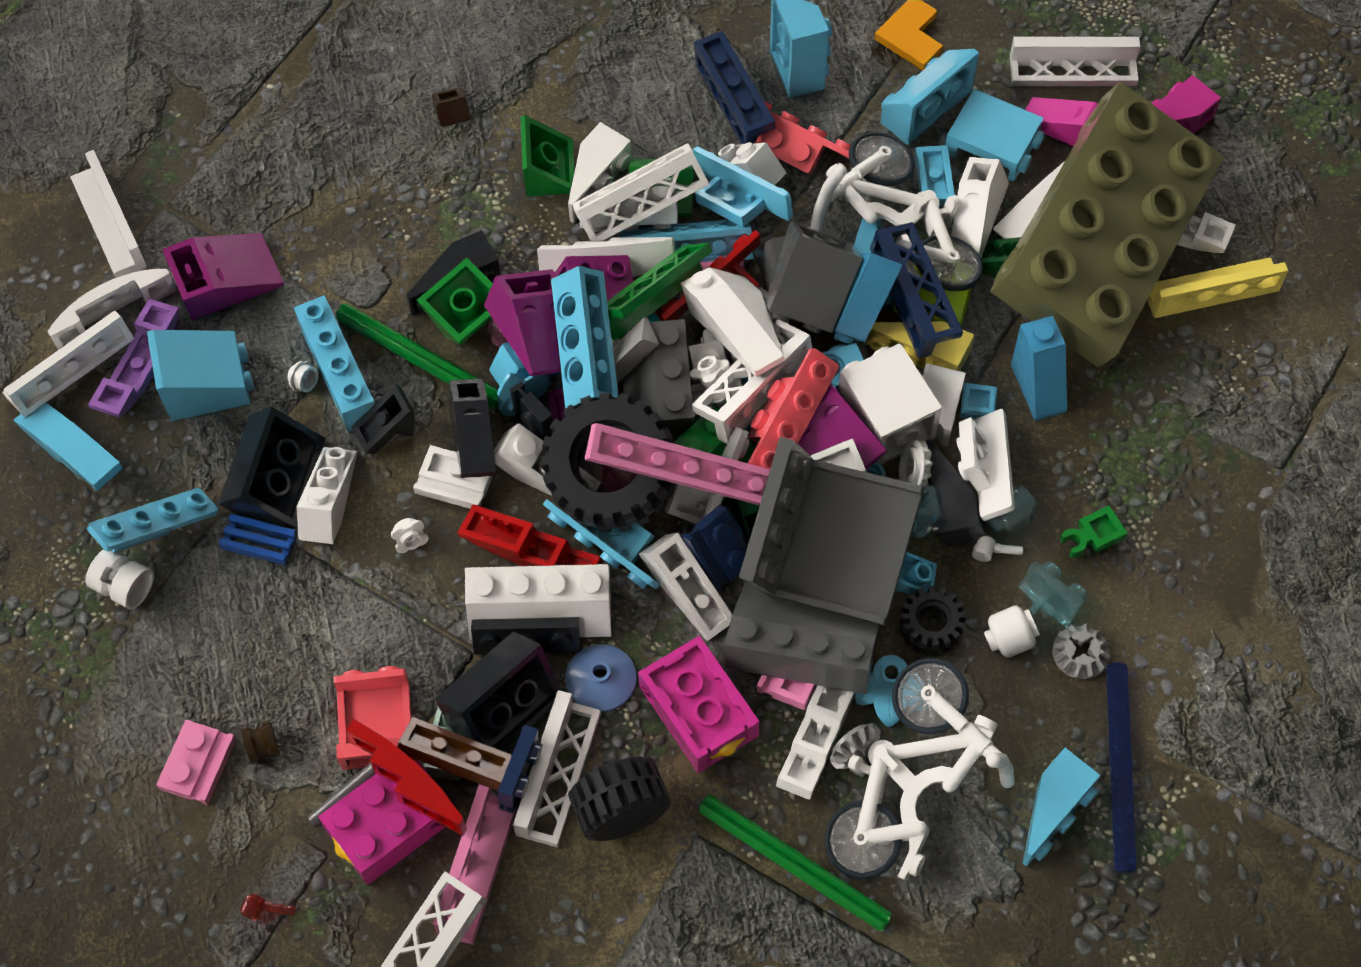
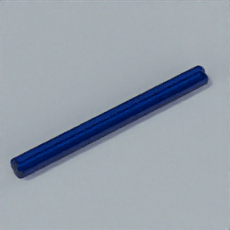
[1106,662,1137,873]

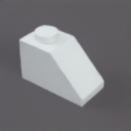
[921,363,966,446]

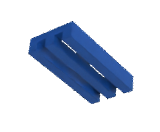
[218,514,298,566]

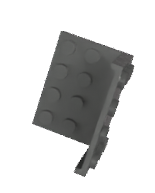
[739,437,924,626]

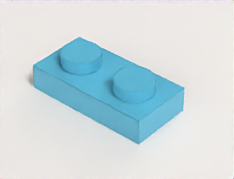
[915,145,955,206]

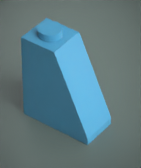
[827,253,902,345]
[1011,316,1067,421]

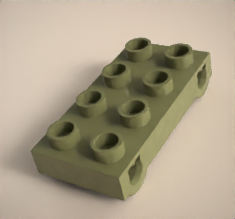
[990,81,1224,368]

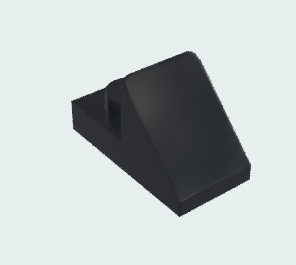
[351,384,414,454]

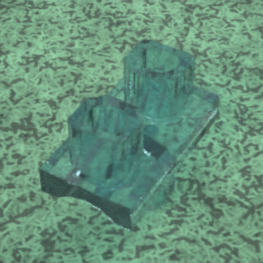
[1018,561,1087,628]

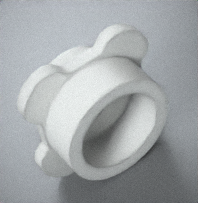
[690,355,730,388]
[391,518,429,553]

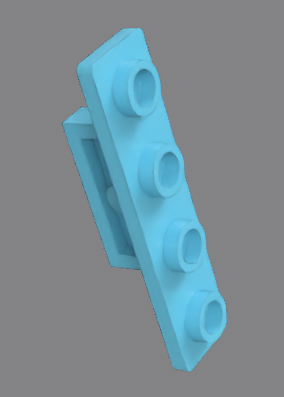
[692,146,793,227]
[87,488,219,553]
[543,499,660,589]

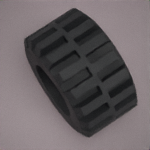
[568,756,671,841]

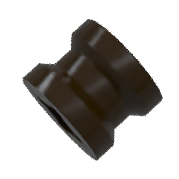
[241,720,280,764]

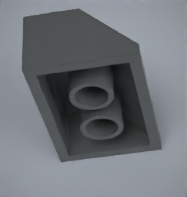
[619,319,694,431]

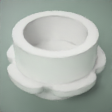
[287,361,318,393]

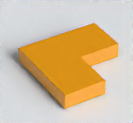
[875,0,943,71]

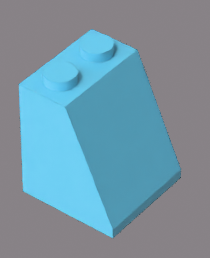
[147,330,254,421]

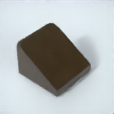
[431,87,470,127]

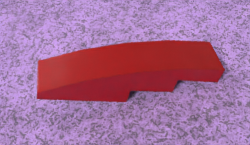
[457,504,603,566]
[346,719,467,836]

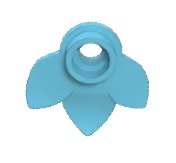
[497,373,551,416]
[855,655,927,727]

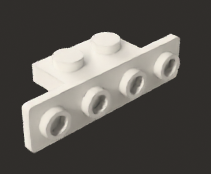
[956,409,1015,521]

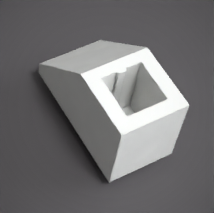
[718,142,786,185]

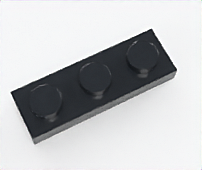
[471,617,581,655]

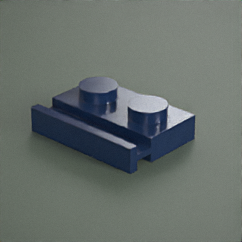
[682,505,748,592]
[498,725,543,814]

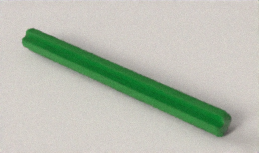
[335,303,499,409]
[699,794,892,931]

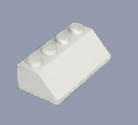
[465,564,611,640]

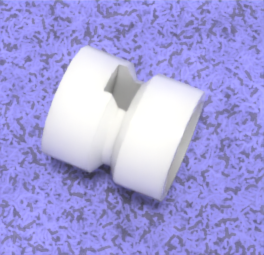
[85,550,154,610]

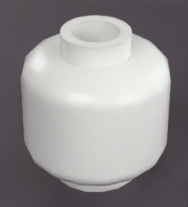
[984,605,1040,658]

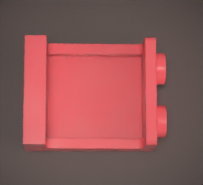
[333,666,412,770]

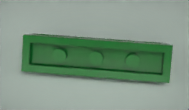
[607,243,713,340]

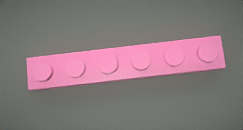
[585,423,770,505]

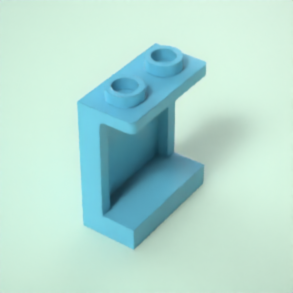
[945,89,1045,182]

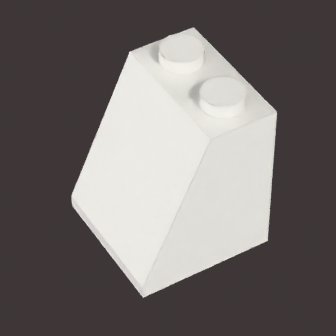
[838,343,942,465]

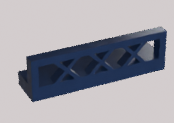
[694,31,776,144]
[870,222,963,358]

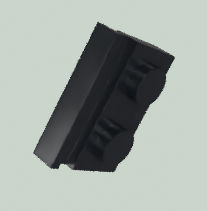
[510,382,553,441]

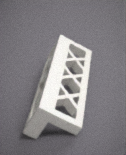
[1010,37,1140,86]
[573,143,709,241]
[70,150,147,278]
[2,310,134,418]
[692,319,812,444]
[513,690,601,848]
[381,871,487,967]

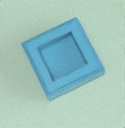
[960,383,997,419]

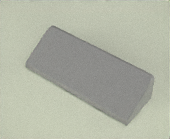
[613,317,659,383]

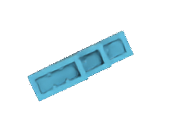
[14,403,123,491]

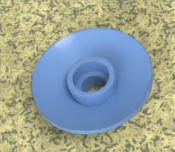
[565,644,637,712]

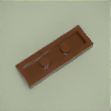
[397,717,512,791]

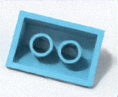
[770,0,832,99]
[880,49,979,145]

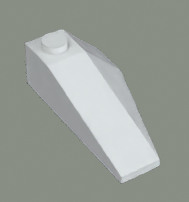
[681,267,785,377]

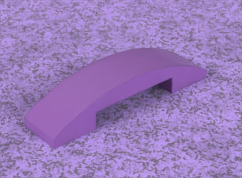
[88,299,180,418]

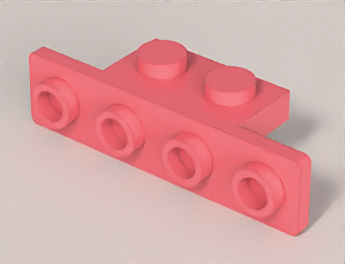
[756,101,860,175]
[748,348,839,469]

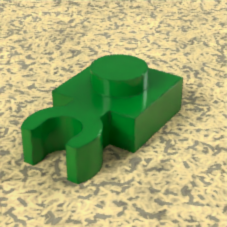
[1060,505,1128,558]

